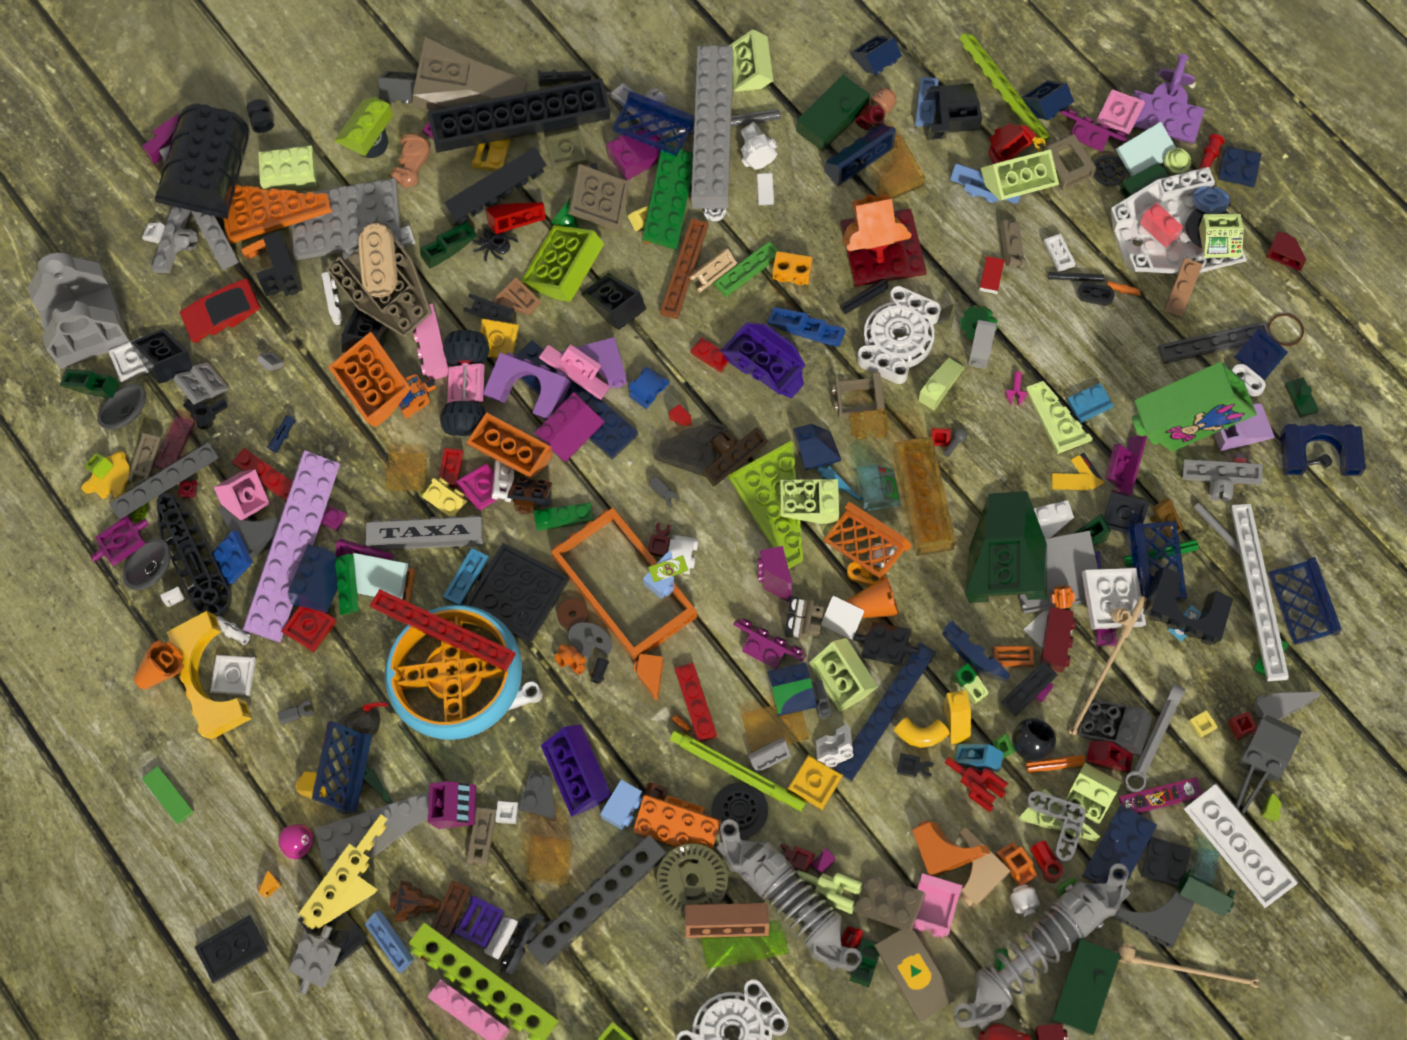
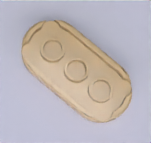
[358,223,397,298]

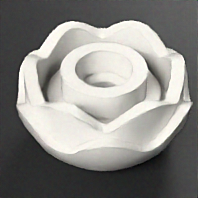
[704,209,726,222]

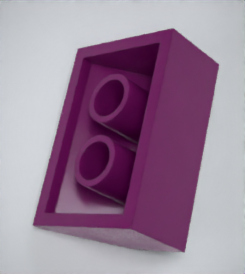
[535,392,605,462]
[757,546,792,602]

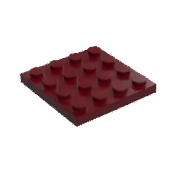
[840,209,927,287]

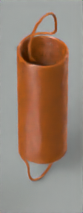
[669,711,695,736]

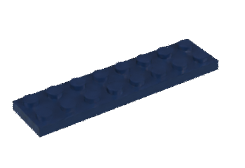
[516,340,638,460]

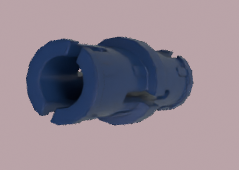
[267,415,296,453]

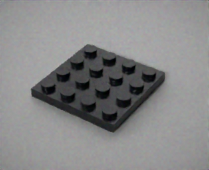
[465,543,570,644]

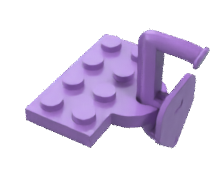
[1133,54,1205,144]

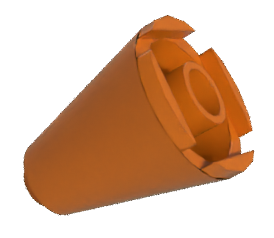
[845,578,899,618]
[133,641,184,689]

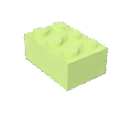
[258,146,318,190]

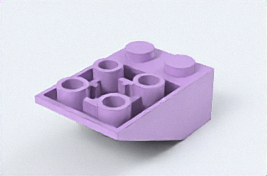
[1213,404,1275,452]

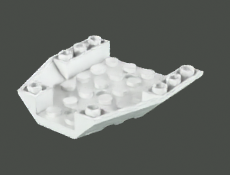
[1111,167,1247,274]

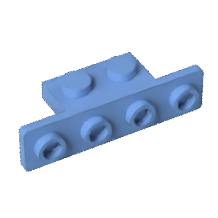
[951,163,1021,204]

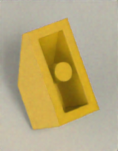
[296,771,330,799]

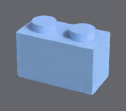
[600,780,643,830]

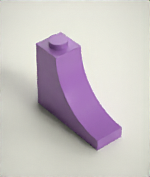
[561,337,627,389]

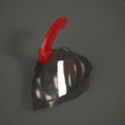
[337,702,388,737]

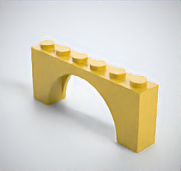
[167,611,252,739]

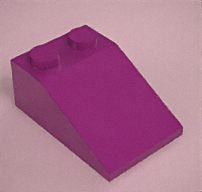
[606,129,664,181]

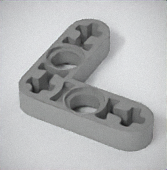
[1027,791,1086,863]

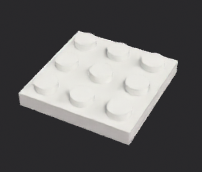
[1081,568,1146,629]

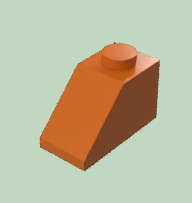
[634,654,664,700]

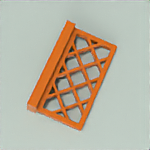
[823,502,912,579]

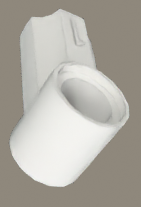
[508,682,543,711]

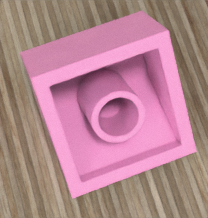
[214,470,270,520]

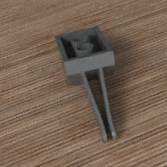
[1234,713,1302,815]

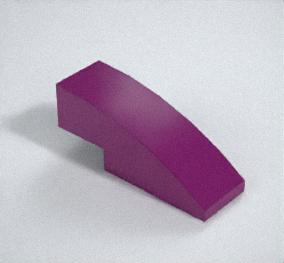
[142,111,181,164]

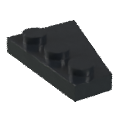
[500,913,544,975]

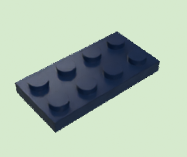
[1082,805,1157,884]

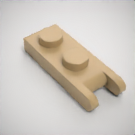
[689,248,737,292]

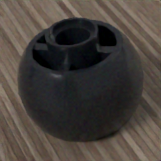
[1012,718,1056,762]

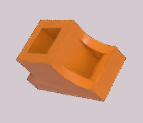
[996,842,1038,886]

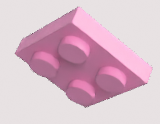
[1096,89,1145,135]

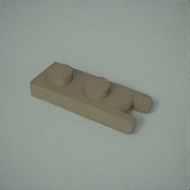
[128,433,163,482]

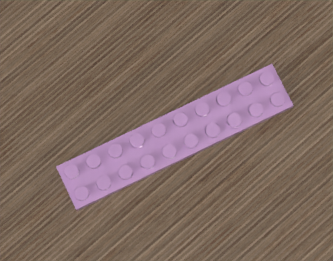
[242,450,340,643]

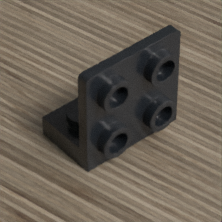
[507,477,552,506]

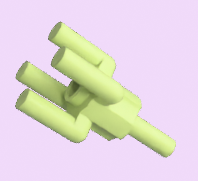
[797,870,862,914]

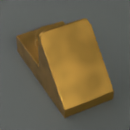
[1150,497,1184,540]

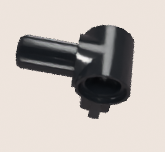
[183,399,228,429]

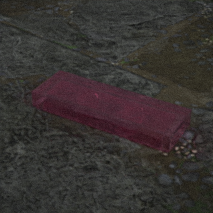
[154,416,195,469]

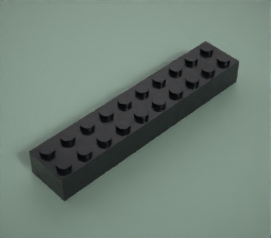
[427,78,610,153]

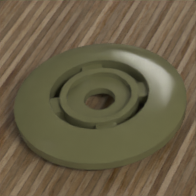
[656,844,728,915]

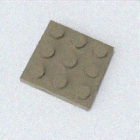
[568,164,629,231]

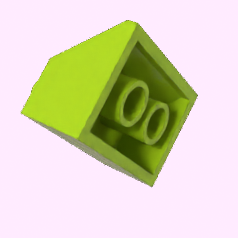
[334,97,393,156]

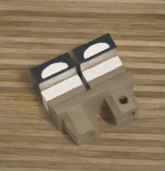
[785,596,824,639]

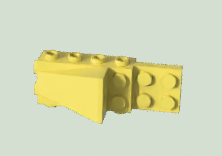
[298,814,388,929]

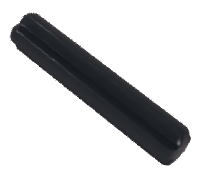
[840,279,889,314]

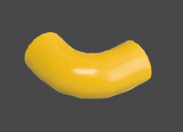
[893,717,950,748]

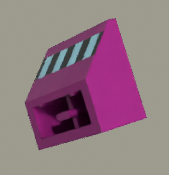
[428,781,477,829]

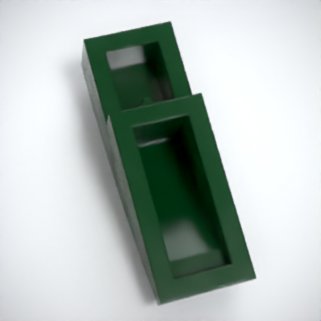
[420,222,477,269]
[60,369,120,398]

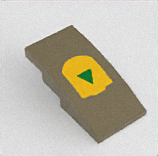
[874,929,955,1022]

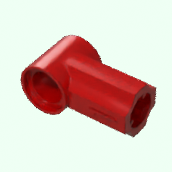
[1030,840,1063,883]

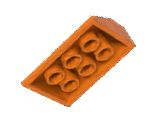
[328,332,411,427]

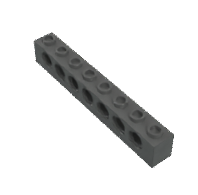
[526,835,666,968]

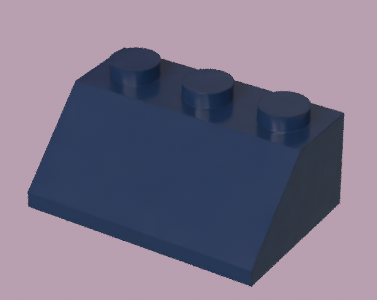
[288,544,338,613]

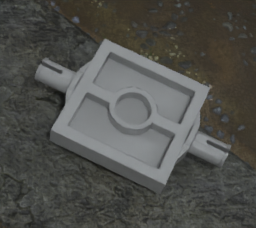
[289,925,341,994]

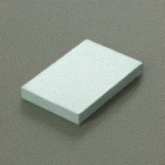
[1116,122,1176,177]
[353,553,408,599]

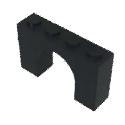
[1143,567,1234,645]

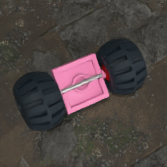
[440,330,490,436]

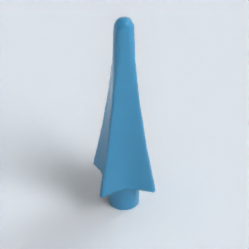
[817,466,861,501]

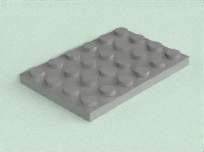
[292,178,402,260]

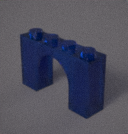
[1280,424,1366,476]

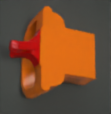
[842,194,912,263]

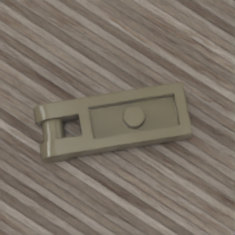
[1000,220,1026,269]
[467,807,497,867]

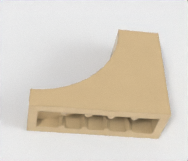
[958,827,1010,909]

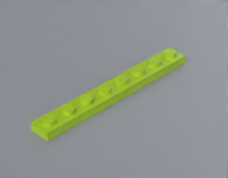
[959,33,1051,142]

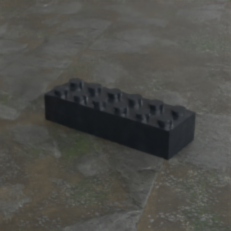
[440,147,547,226]

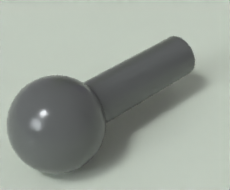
[943,428,967,457]

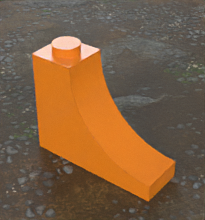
[912,820,991,876]

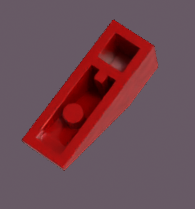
[486,202,546,234]

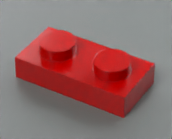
[691,337,729,373]
[439,448,464,488]

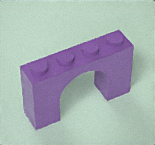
[483,352,571,420]

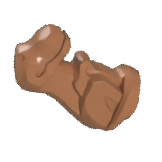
[390,133,431,188]

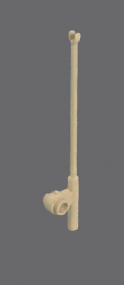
[1069,596,1148,735]
[1114,943,1259,988]

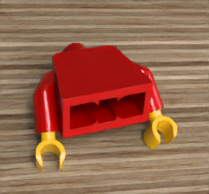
[988,123,1046,164]

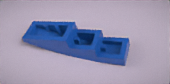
[767,307,846,347]

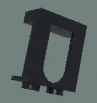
[923,86,949,140]

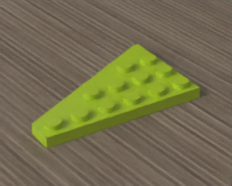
[728,441,804,569]

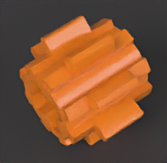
[1050,585,1075,609]

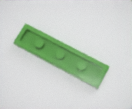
[714,241,780,298]

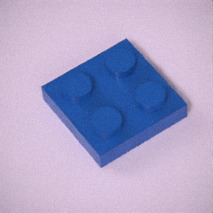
[212,531,253,584]

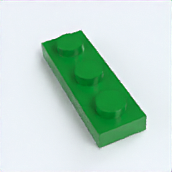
[534,502,593,531]
[335,554,359,615]

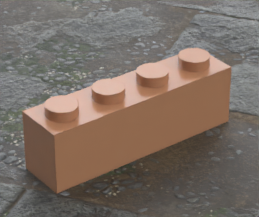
[685,902,769,938]

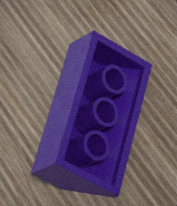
[540,724,612,817]

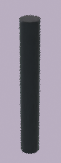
[1048,272,1104,282]

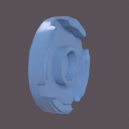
[1192,186,1230,214]

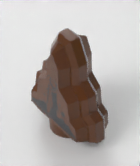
[390,880,441,922]

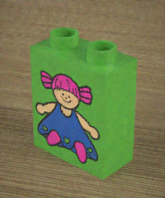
[1132,361,1257,452]

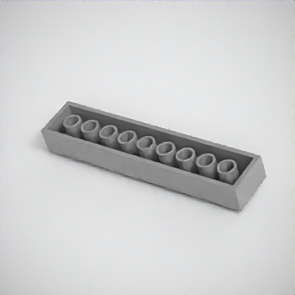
[691,46,734,209]

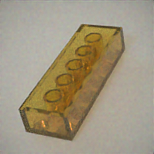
[893,436,956,556]

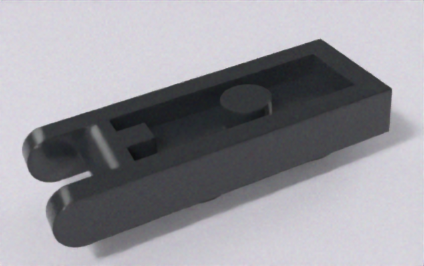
[463,294,515,323]

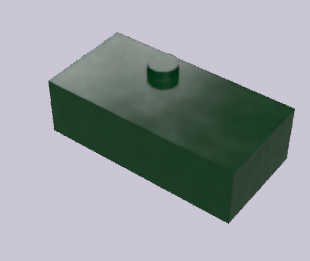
[796,74,870,151]
[1051,939,1121,1036]

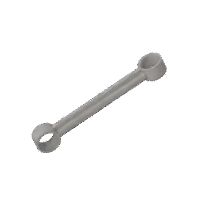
[1124,684,1185,793]

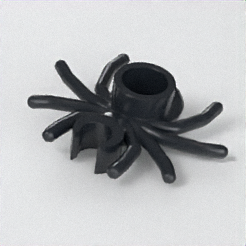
[473,228,518,262]

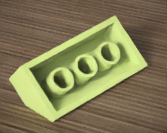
[981,149,1059,201]

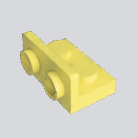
[422,477,467,517]

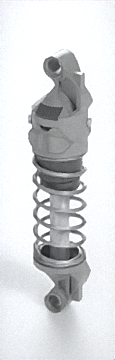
[954,864,1131,1029]

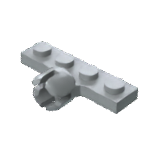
[611,82,674,139]
[151,207,198,273]
[1183,459,1263,502]

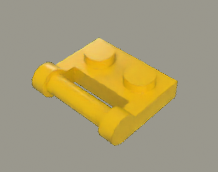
[471,139,510,171]

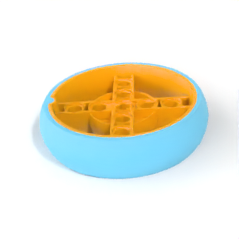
[385,605,522,740]

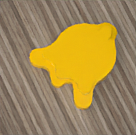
[81,451,131,499]

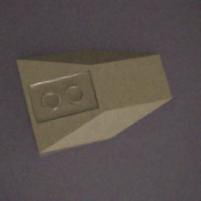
[413,37,526,111]
[326,220,432,337]

